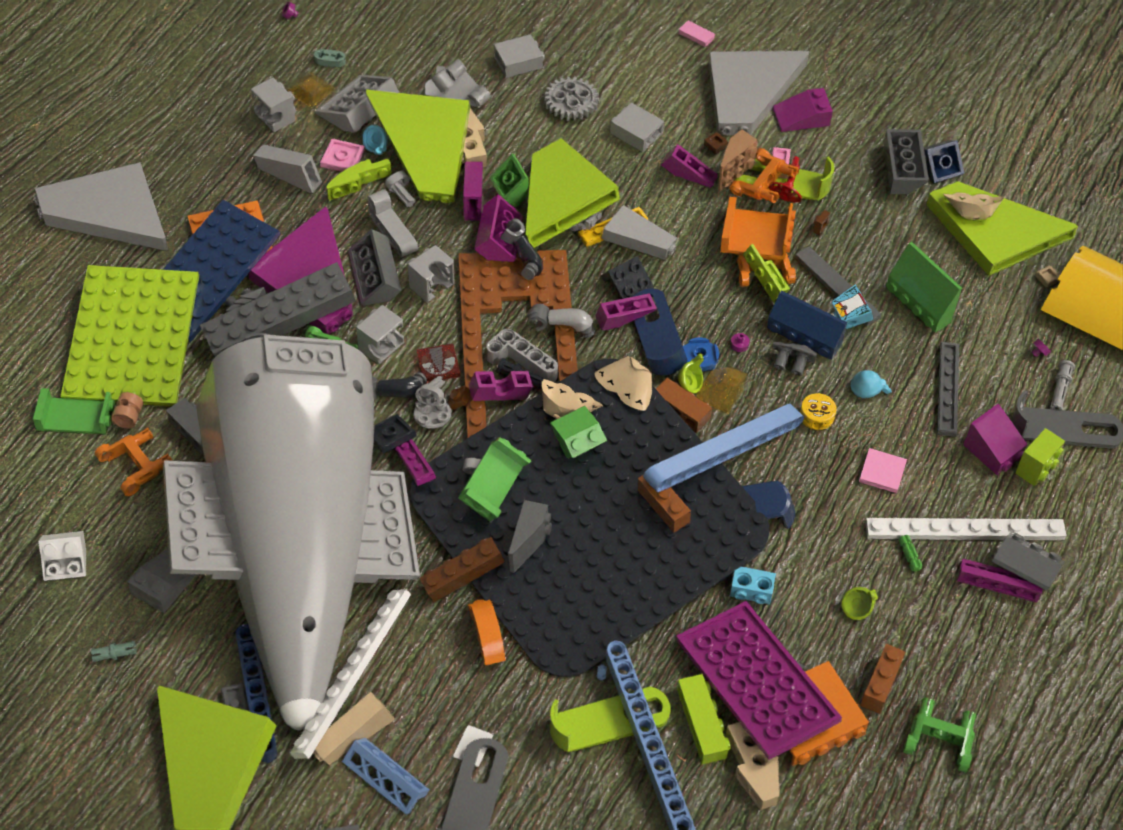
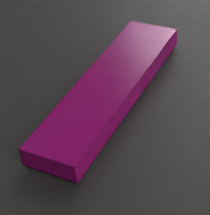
[394,439,436,486]

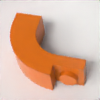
[468,600,506,665]

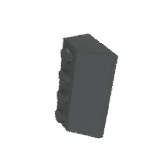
[883,129,929,194]
[348,229,401,306]

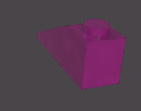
[661,144,718,188]
[595,294,657,331]

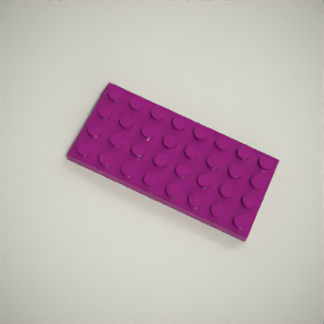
[676,601,842,760]

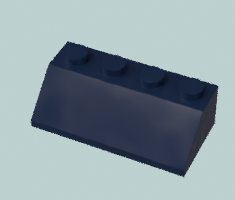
[767,290,848,360]

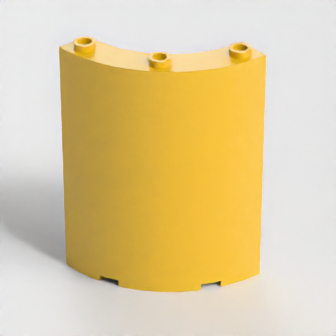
[1041,245,1123,350]

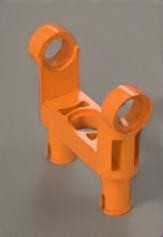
[729,148,798,203]
[737,253,796,287]
[95,428,173,496]

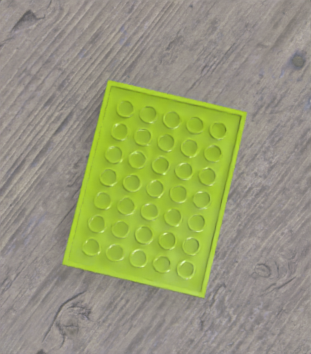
[61,265,199,407]

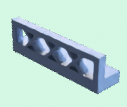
[342,738,429,814]

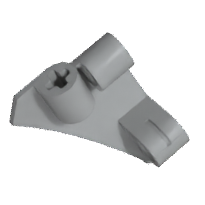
[425,59,492,107]

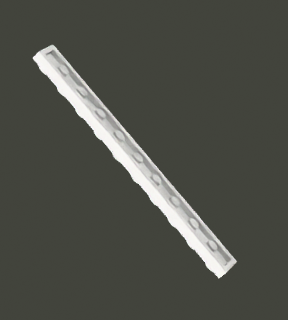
[865,518,1066,540]
[290,589,411,759]

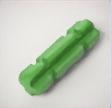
[899,534,922,572]

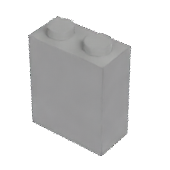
[494,34,545,78]
[610,103,664,152]

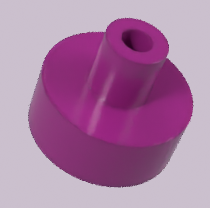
[281,1,298,19]
[730,333,750,352]
[1031,338,1051,358]

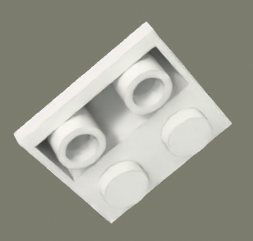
[39,531,86,581]

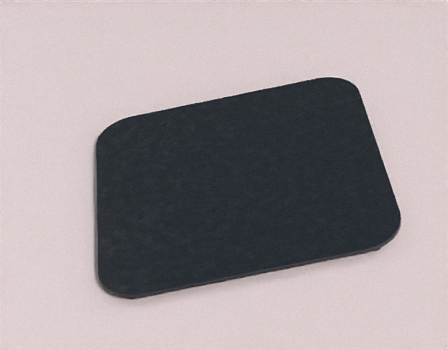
[410,359,769,677]

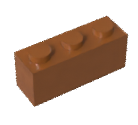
[656,378,712,433]
[638,475,691,532]
[861,644,906,714]

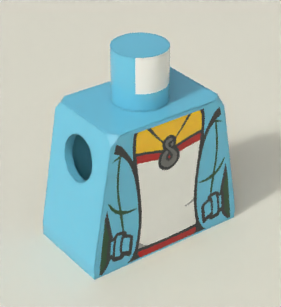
[831,284,874,329]

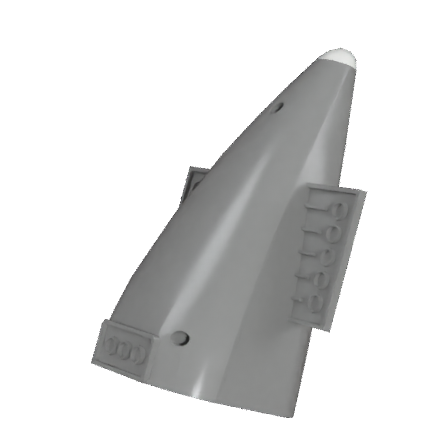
[163,335,420,731]

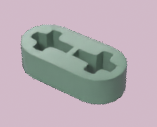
[314,49,346,67]

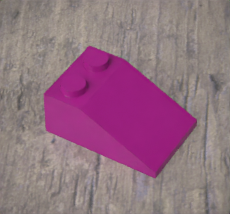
[773,88,833,132]

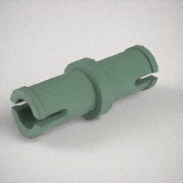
[91,641,137,662]

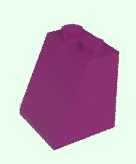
[963,404,1027,475]

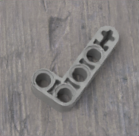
[368,189,418,257]
[486,329,558,382]

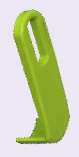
[734,157,834,200]
[550,687,671,752]

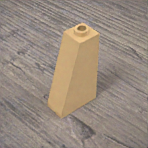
[313,692,395,765]

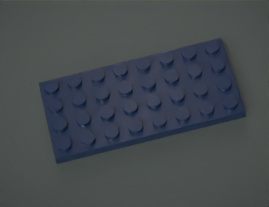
[163,200,281,343]

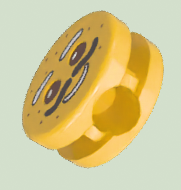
[800,393,837,430]

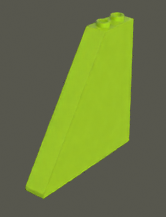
[366,89,470,203]
[526,138,620,248]
[926,181,1078,276]
[157,686,276,830]

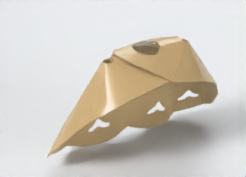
[943,193,1004,220]
[594,356,652,410]
[542,379,603,419]

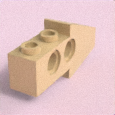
[461,109,487,167]
[726,722,779,810]

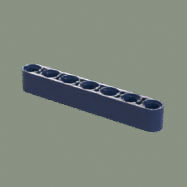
[236,624,278,763]

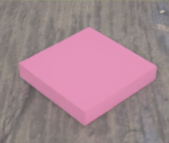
[320,139,365,172]
[859,448,907,493]

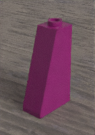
[464,162,483,221]

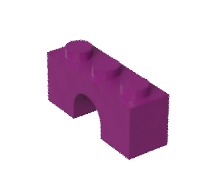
[469,371,533,401]

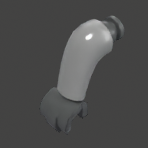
[527,304,595,338]

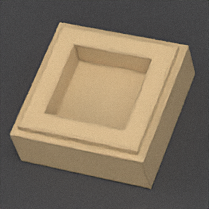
[1035,266,1060,288]

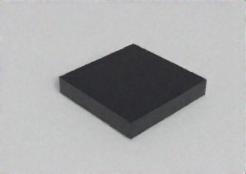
[373,414,417,454]

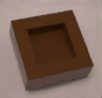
[704,132,728,154]
[813,210,830,235]
[448,385,470,410]

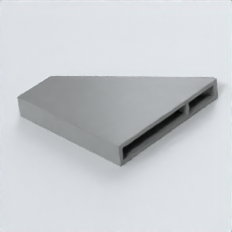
[708,51,809,135]
[34,163,168,250]

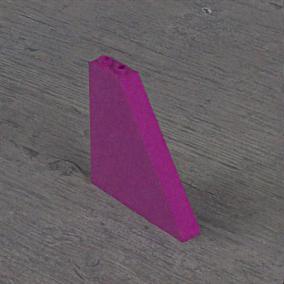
[248,207,353,335]

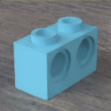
[730,567,776,604]

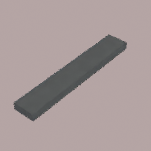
[795,246,881,326]
[937,342,959,437]

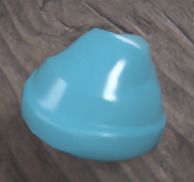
[363,125,388,155]
[850,370,892,398]

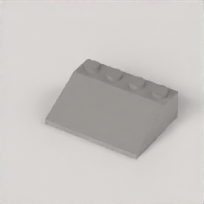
[315,75,399,132]

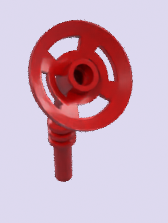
[769,156,802,203]

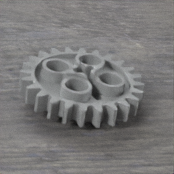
[544,76,599,121]

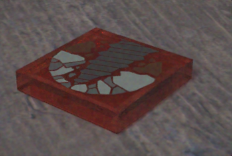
[416,344,460,382]

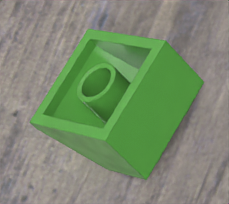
[489,154,528,208]
[550,406,607,458]

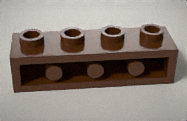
[420,537,505,603]

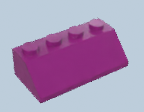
[475,194,523,262]

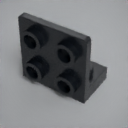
[601,256,654,299]

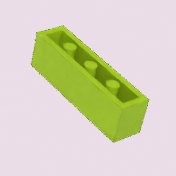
[677,674,730,765]

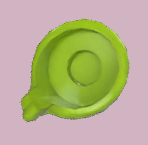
[677,354,704,394]
[841,587,878,620]

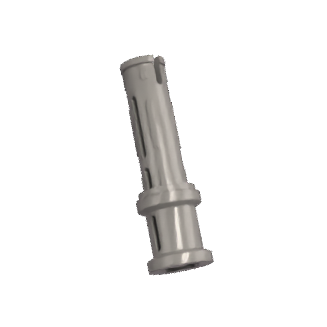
[1050,360,1075,410]

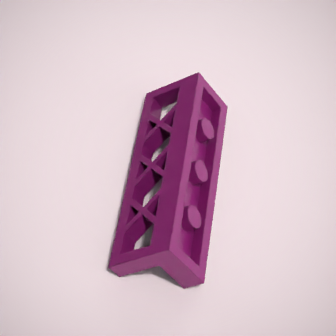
[957,559,1043,603]

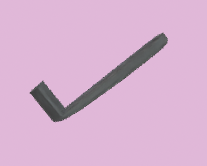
[1012,390,1123,449]
[437,738,509,830]

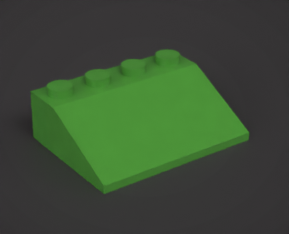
[886,241,962,332]

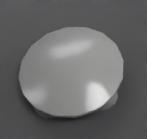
[413,398,452,428]

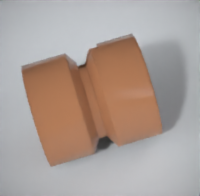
[111,392,143,429]

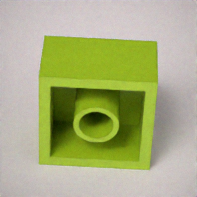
[1015,428,1065,486]

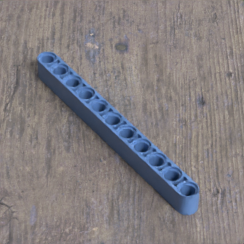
[643,404,804,492]
[606,641,696,830]

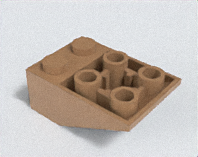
[718,130,758,191]

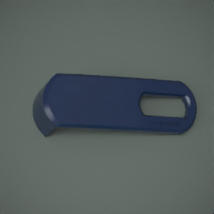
[633,288,688,375]
[742,481,795,529]

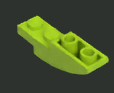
[326,159,391,200]

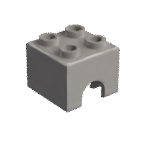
[251,78,296,132]
[408,245,454,303]
[356,305,404,364]

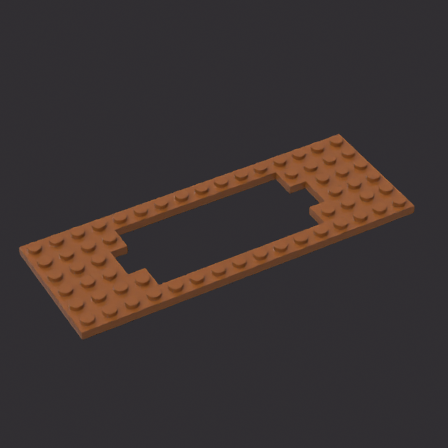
[459,250,578,438]

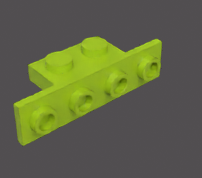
[743,244,790,304]

